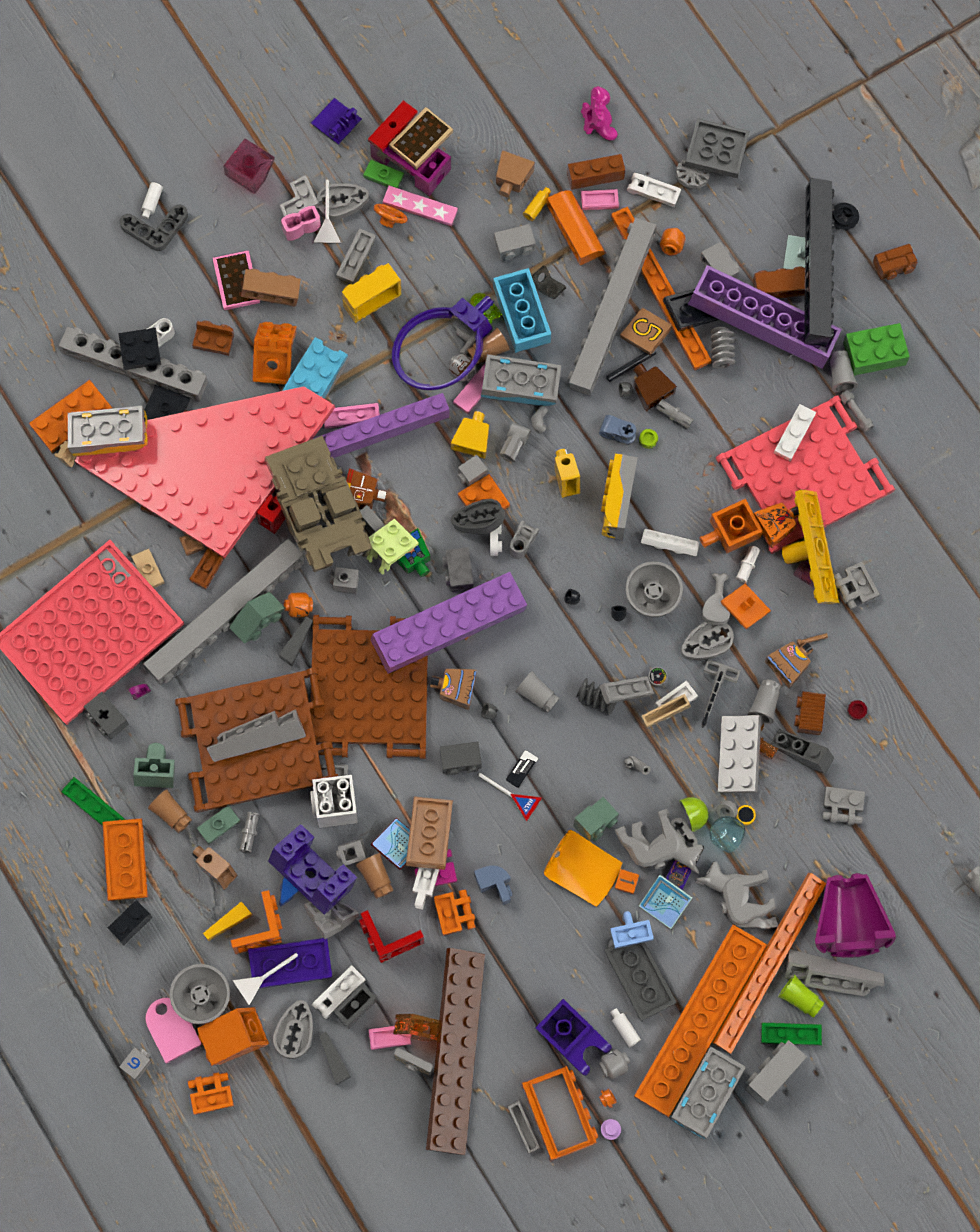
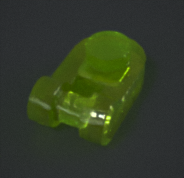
[470,293,502,324]

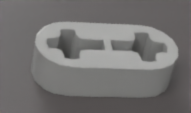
[671,818,698,847]

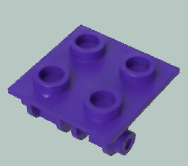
[311,98,362,145]

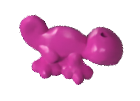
[581,86,618,141]

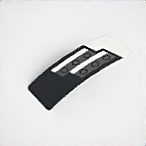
[506,751,538,788]

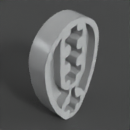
[317,183,369,220]
[681,622,734,661]
[273,1000,313,1059]

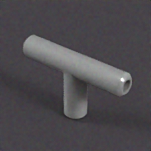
[455,328,477,355]

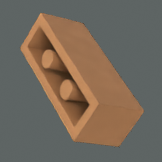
[241,269,301,306]

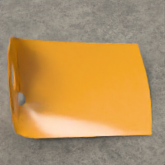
[544,830,622,907]

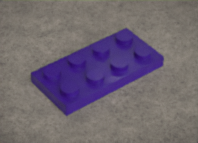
[248,938,333,989]

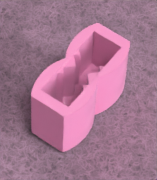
[281,206,321,241]

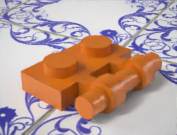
[434,889,476,936]
[188,1072,234,1115]

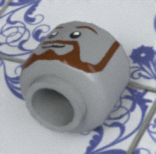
[449,354,476,382]

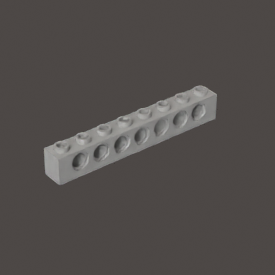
[59,327,208,402]

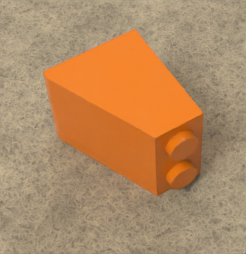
[197,1007,269,1066]

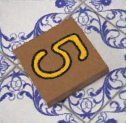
[620,308,672,355]

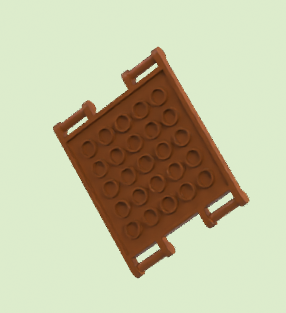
[310,615,428,759]
[175,668,338,813]

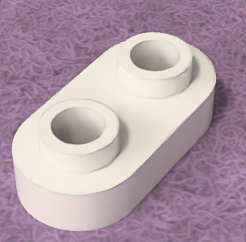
[490,526,502,556]

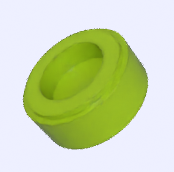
[639,429,658,449]

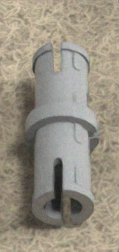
[656,399,694,429]
[239,812,260,853]

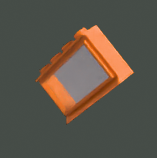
[521,1066,598,1162]

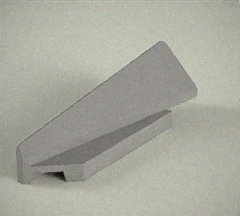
[207,709,306,762]
[785,949,884,996]

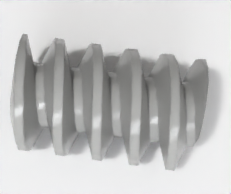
[711,327,735,369]

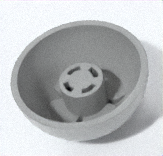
[626,562,683,617]
[170,964,230,1024]

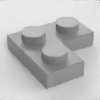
[280,175,320,217]

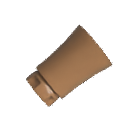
[467,328,510,365]
[148,789,192,833]
[356,853,394,899]

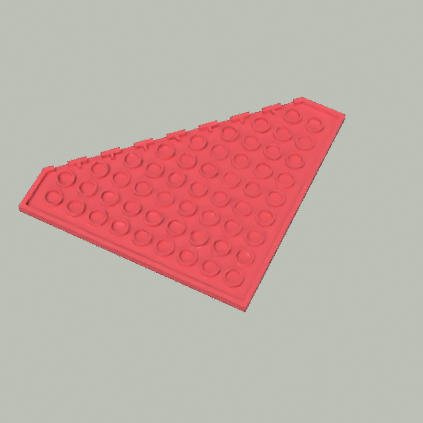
[74,386,335,559]

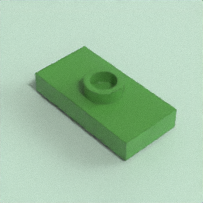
[363,160,404,188]

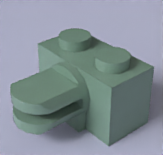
[133,743,175,788]

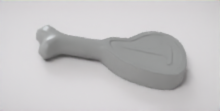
[702,573,730,625]

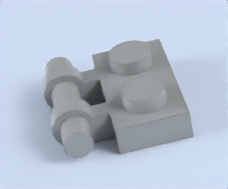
[834,562,880,610]
[822,787,865,825]

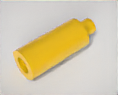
[523,187,551,221]

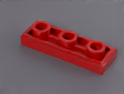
[368,100,418,152]

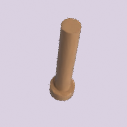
[797,633,828,647]

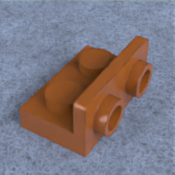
[192,320,234,356]

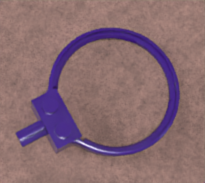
[392,296,494,390]

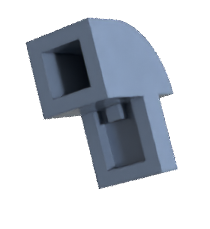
[474,866,513,905]

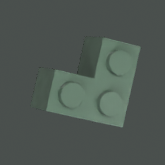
[229,592,285,644]
[573,797,619,842]

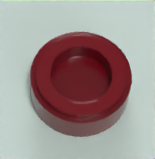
[847,700,867,721]

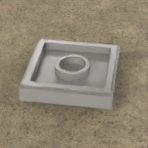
[394,1048,433,1077]

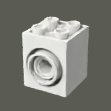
[310,775,358,828]

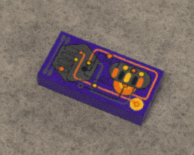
[666,860,692,890]

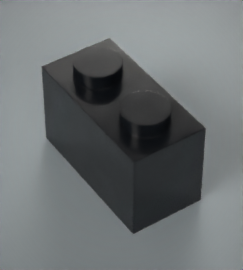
[107,900,153,945]

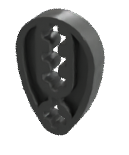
[451,499,505,534]

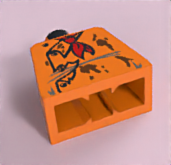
[754,503,800,548]

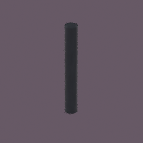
[606,351,656,382]

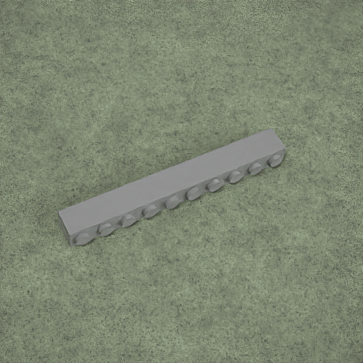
[567,218,657,396]
[144,539,304,685]

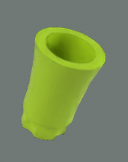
[778,975,824,1018]

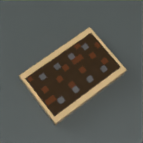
[389,107,453,170]

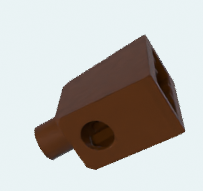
[633,364,677,412]

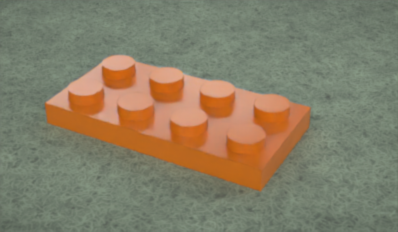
[29,380,112,453]

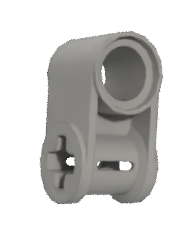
[509,520,540,559]

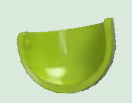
[679,797,708,832]

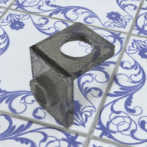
[532,265,566,299]

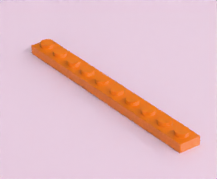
[611,206,712,371]
[713,873,826,1054]

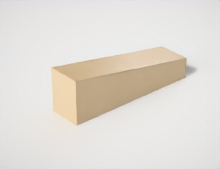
[642,694,691,728]

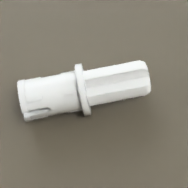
[736,546,760,583]

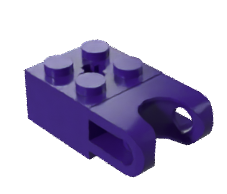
[535,999,612,1076]

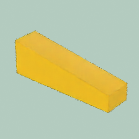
[203,901,252,941]

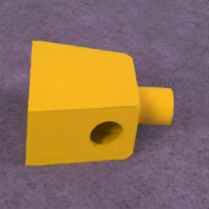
[451,411,489,459]
[555,449,580,498]

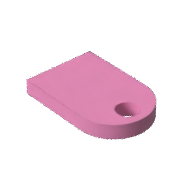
[146,998,202,1064]

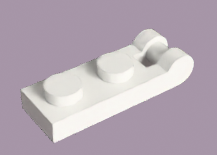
[627,173,681,208]
[312,965,366,1019]

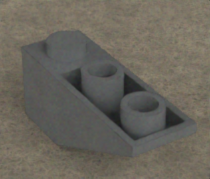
[770,729,834,774]

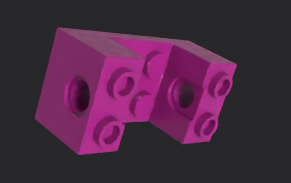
[370,126,451,196]

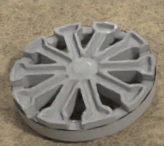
[676,159,710,189]

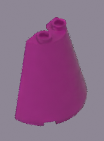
[815,873,896,958]

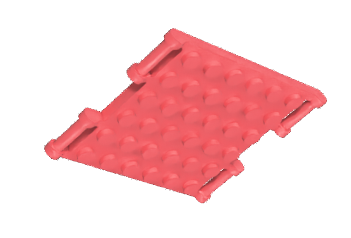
[715,395,895,554]

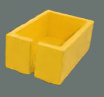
[342,263,401,323]

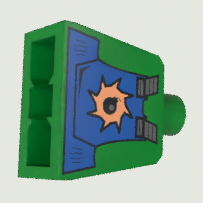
[396,528,430,577]

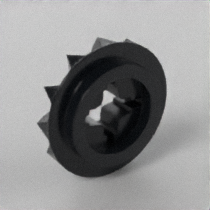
[832,203,859,231]

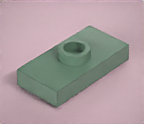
[197,805,241,845]

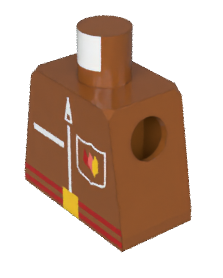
[346,468,387,509]

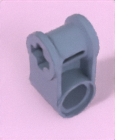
[599,415,636,444]

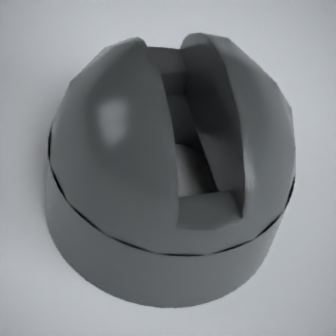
[619,382,633,397]
[481,703,498,719]

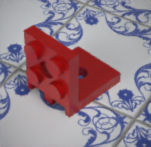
[359,910,424,963]

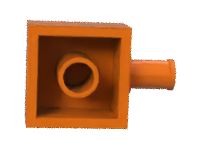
[699,498,763,554]

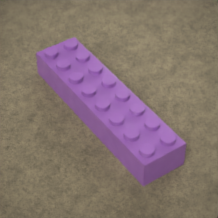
[688,265,842,369]
[371,572,527,674]

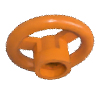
[374,204,408,228]

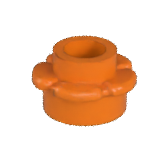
[599,1089,617,1108]

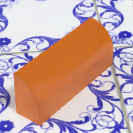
[547,190,606,266]

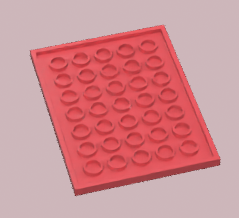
[0,540,185,725]

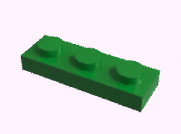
[761,1022,822,1046]

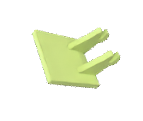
[367,519,419,574]

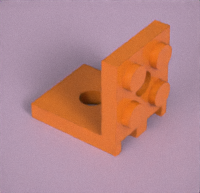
[253,322,297,384]
[231,890,283,954]

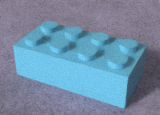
[493,268,551,353]

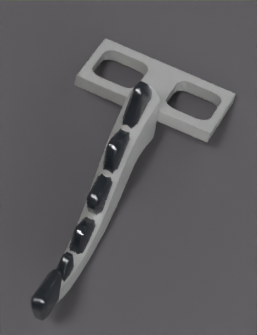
[701,659,741,728]

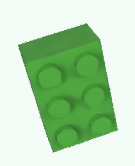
[843,323,910,376]

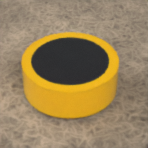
[736,805,756,826]

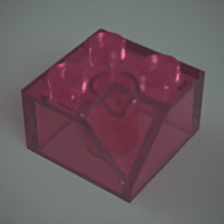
[223,138,275,194]

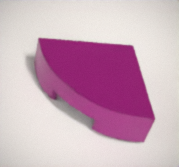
[129,684,151,700]

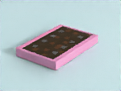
[213,251,260,310]

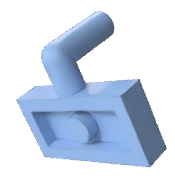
[610,911,654,949]

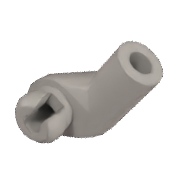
[531,405,548,433]
[624,756,651,775]

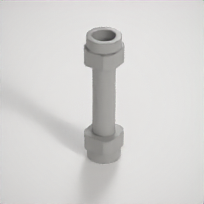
[840,390,874,432]

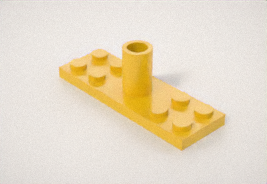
[782,489,839,604]

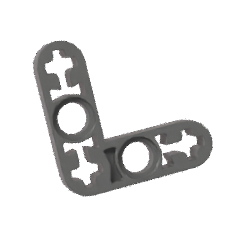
[120,204,188,251]

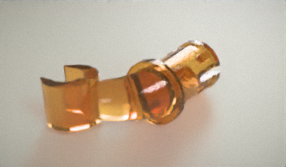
[760,722,778,759]

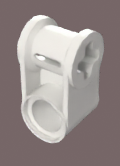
[146,318,175,348]

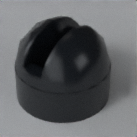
[564,589,580,605]
[611,605,627,621]

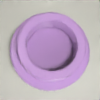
[601,1119,621,1140]

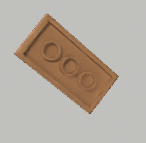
[406,797,453,870]

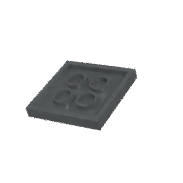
[685,118,750,178]

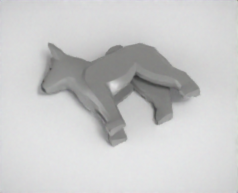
[615,809,704,874]
[695,861,778,929]

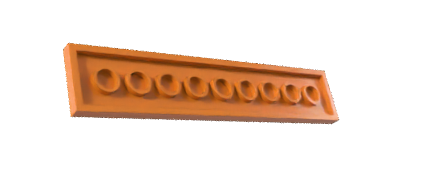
[634,925,767,1118]

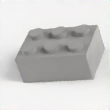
[744,1040,807,1106]

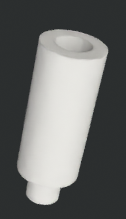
[141,182,163,219]
[610,1008,641,1048]

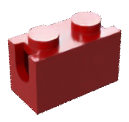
[256,494,286,534]

